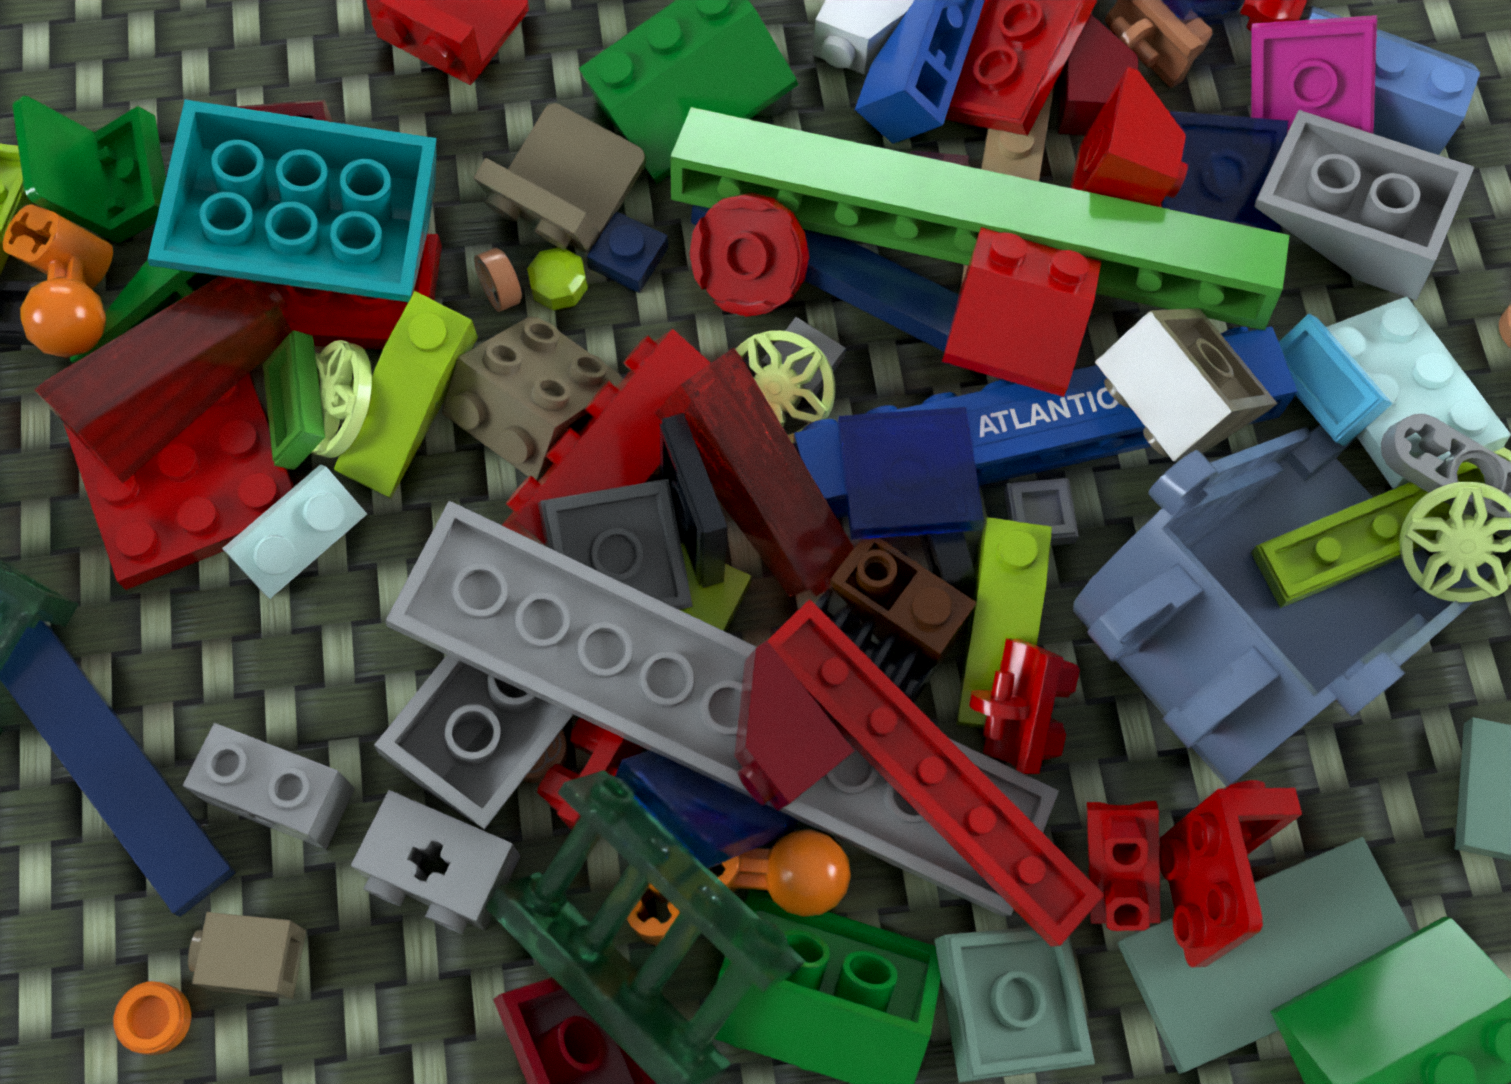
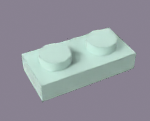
[222,464,367,599]

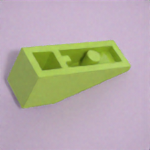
[334,291,478,499]
[956,517,1052,729]

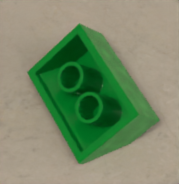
[578,0,798,184]
[703,889,941,1084]
[1270,916,1511,1084]

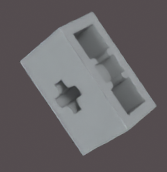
[182,723,355,850]
[351,790,521,934]

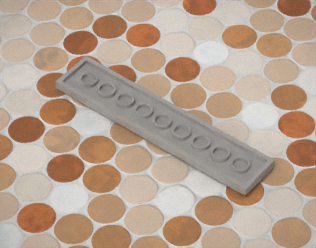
[386,501,1059,917]

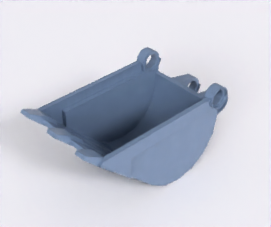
[1073,425,1493,787]

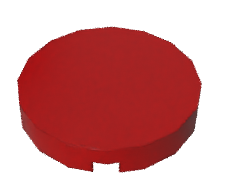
[689,193,809,317]

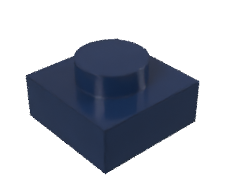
[587,212,669,293]

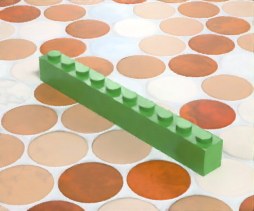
[670,107,1290,331]

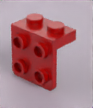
[366,0,529,86]
[1159,780,1302,968]

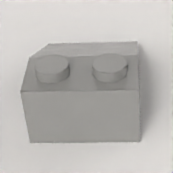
[1255,110,1474,301]

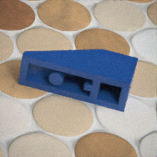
[855,0,985,144]

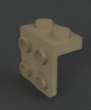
[473,103,647,254]
[442,317,623,481]

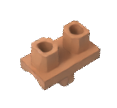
[1105,0,1212,88]

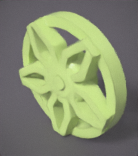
[719,330,836,447]
[311,340,372,458]
[1400,482,1511,602]

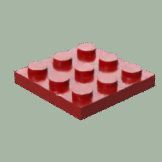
[63,354,294,590]

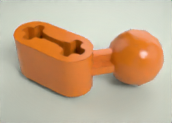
[2,204,113,358]
[623,828,851,946]

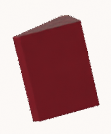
[493,961,656,1084]

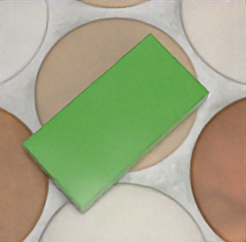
[263,330,325,470]

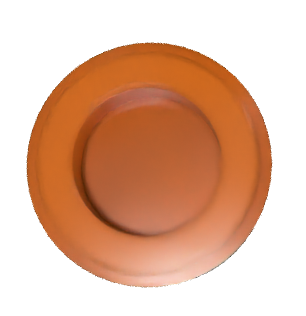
[113,981,191,1055]

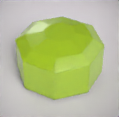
[527,248,588,310]

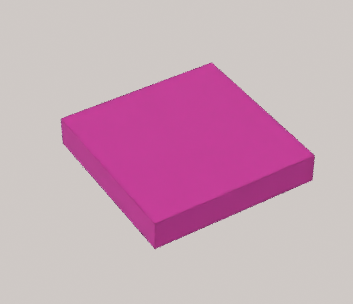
[1251,15,1377,145]

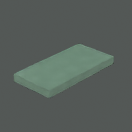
[1117,836,1414,1074]

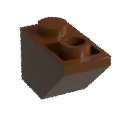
[830,530,977,673]

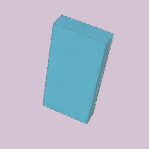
[1279,314,1393,446]

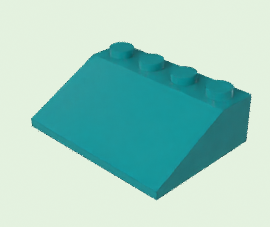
[147,99,437,302]

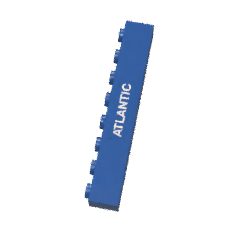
[792,326,1298,524]

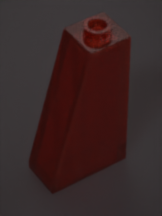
[35,276,292,483]
[655,347,854,597]

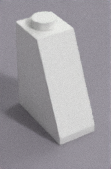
[813,0,914,75]

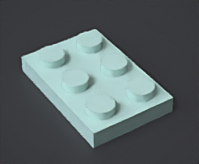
[1326,296,1511,489]

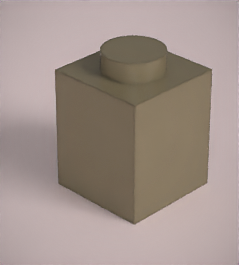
[188,912,306,1000]

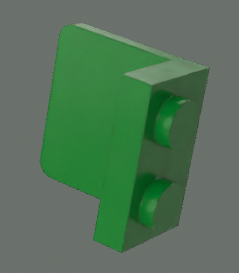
[12,96,166,244]

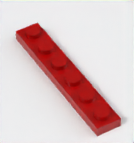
[767,599,1104,947]

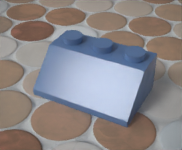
[1305,6,1480,155]

